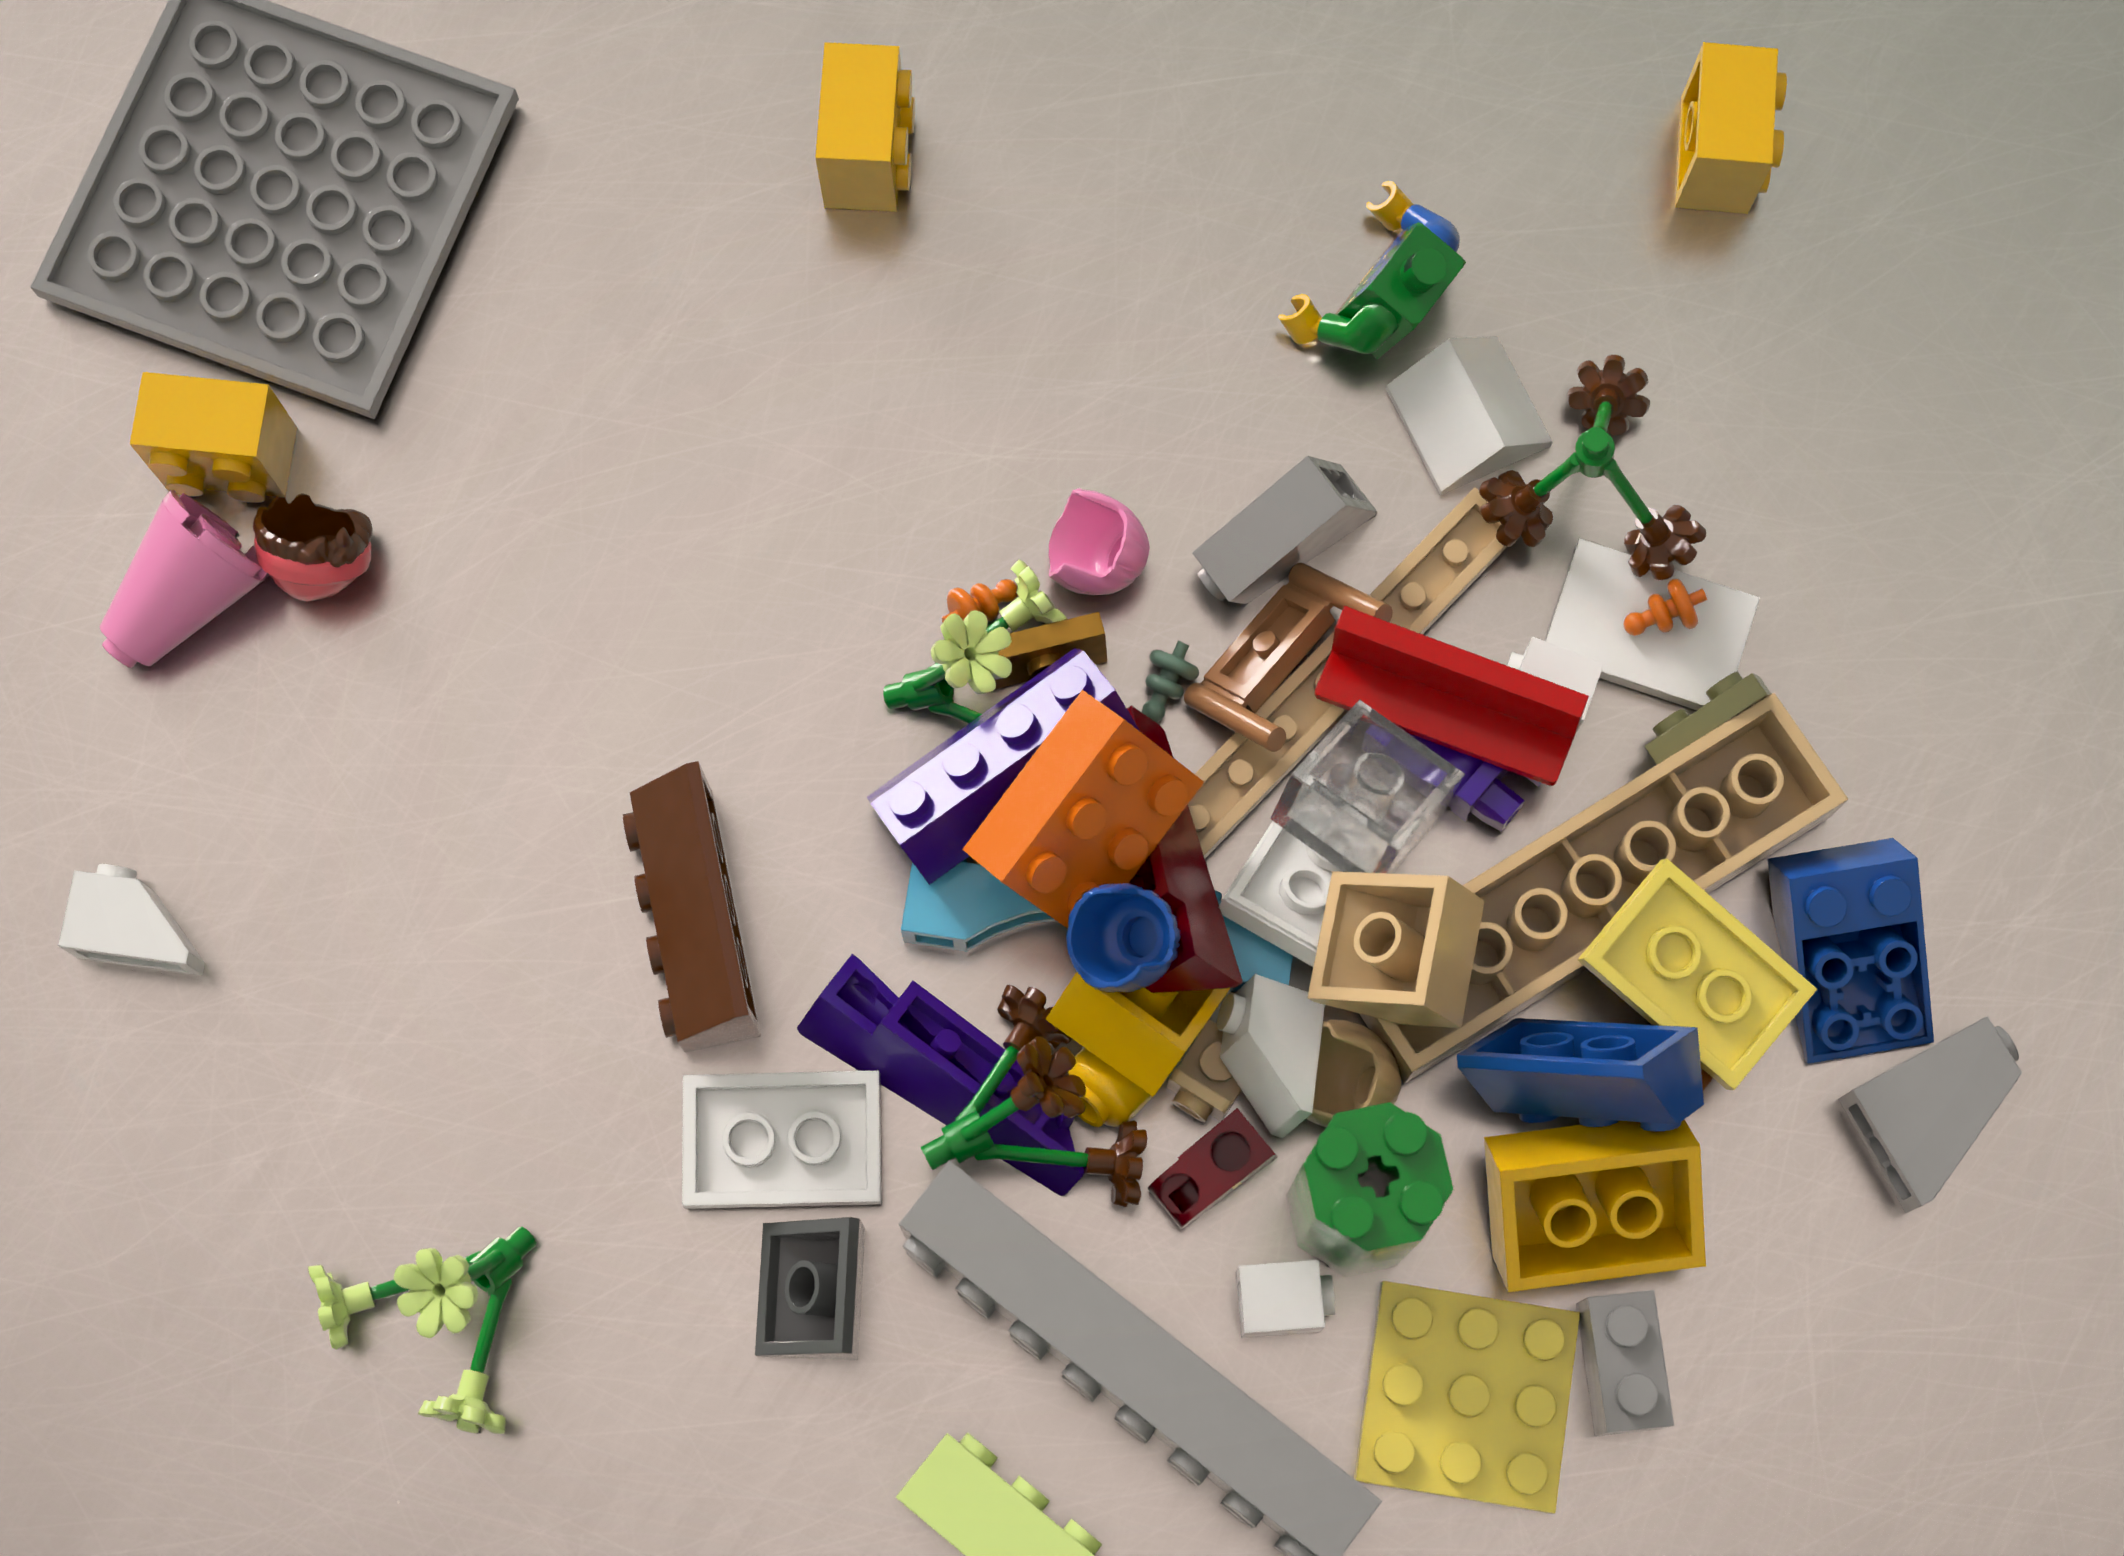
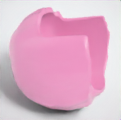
[1048,488,1150,595]

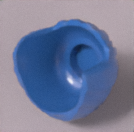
[1066,883,1181,992]

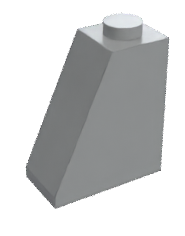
[1192,456,1378,604]
[1838,1016,2022,1213]

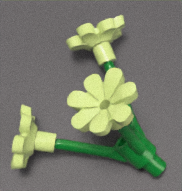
[883,559,1067,724]
[308,1227,536,1434]

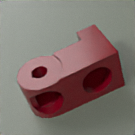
[1148,1108,1278,1229]

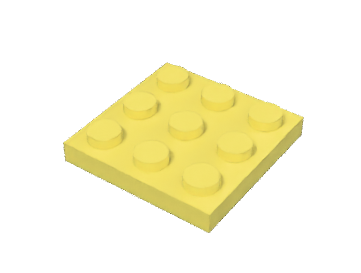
[1354,1281,1580,1514]

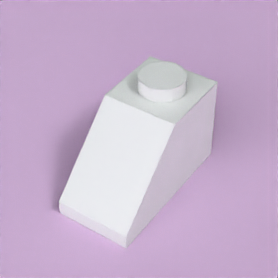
[58,864,205,975]
[1217,974,1325,1138]

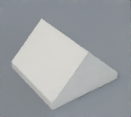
[1386,336,1553,495]

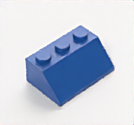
[1457,1018,1704,1131]

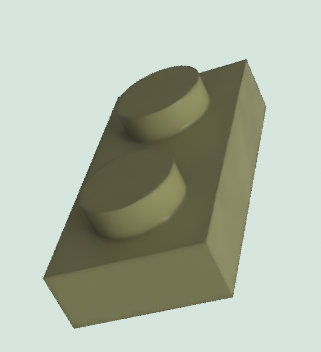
[1644,671,1771,764]

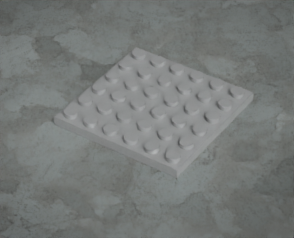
[30,0,519,419]

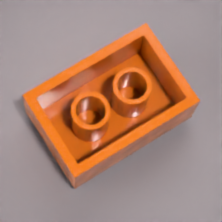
[962,690,1204,929]

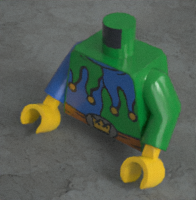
[1278,181,1466,359]

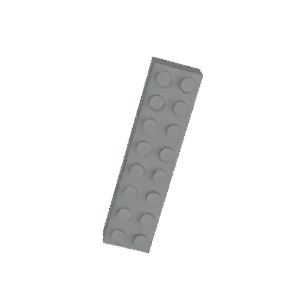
[899,1160,1382,1556]

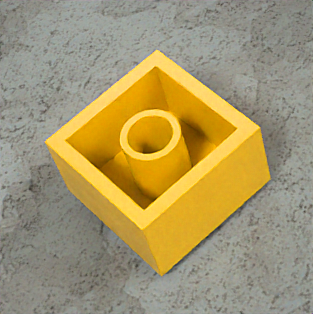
[815,42,915,212]
[1675,42,1787,214]
[130,372,297,502]
[1045,972,1231,1097]

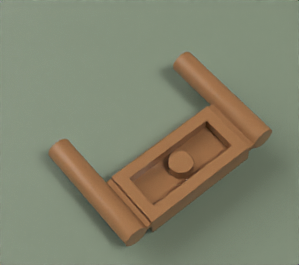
[1184,563,1393,752]

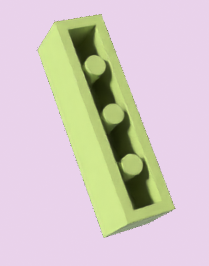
[896,1433,1102,1556]

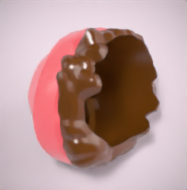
[253,493,373,602]

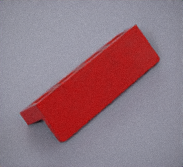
[1314,606,1589,786]

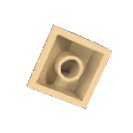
[1307,871,1485,1028]

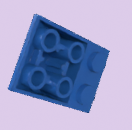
[1767,838,1934,1064]

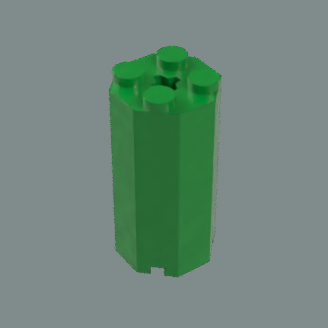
[1286,1102,1454,1277]

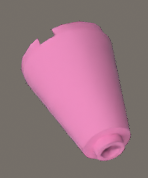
[100,490,269,668]

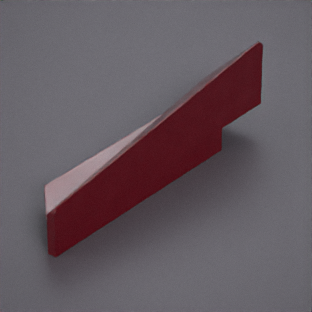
[1127,705,1242,993]

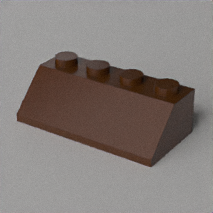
[623,761,761,1052]

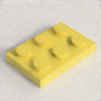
[1578,859,1817,1090]

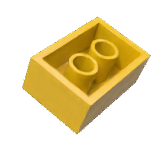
[1484,1119,1706,1292]

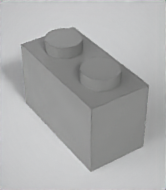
[1576,1290,1674,1437]

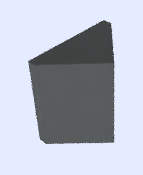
[755,1217,865,1360]

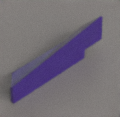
[797,954,1085,1196]

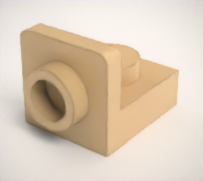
[1167,1019,1242,1122]

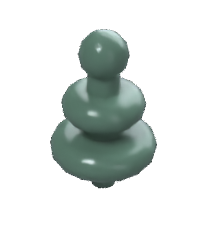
[1142,641,1199,722]

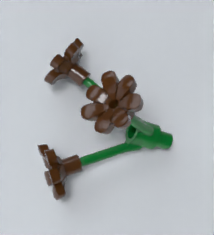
[1479,355,1706,580]
[921,984,1147,1207]

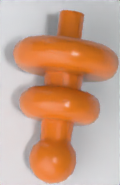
[942,579,1018,622]
[1623,579,1707,636]

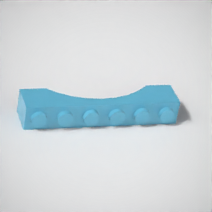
[901,858,1293,992]

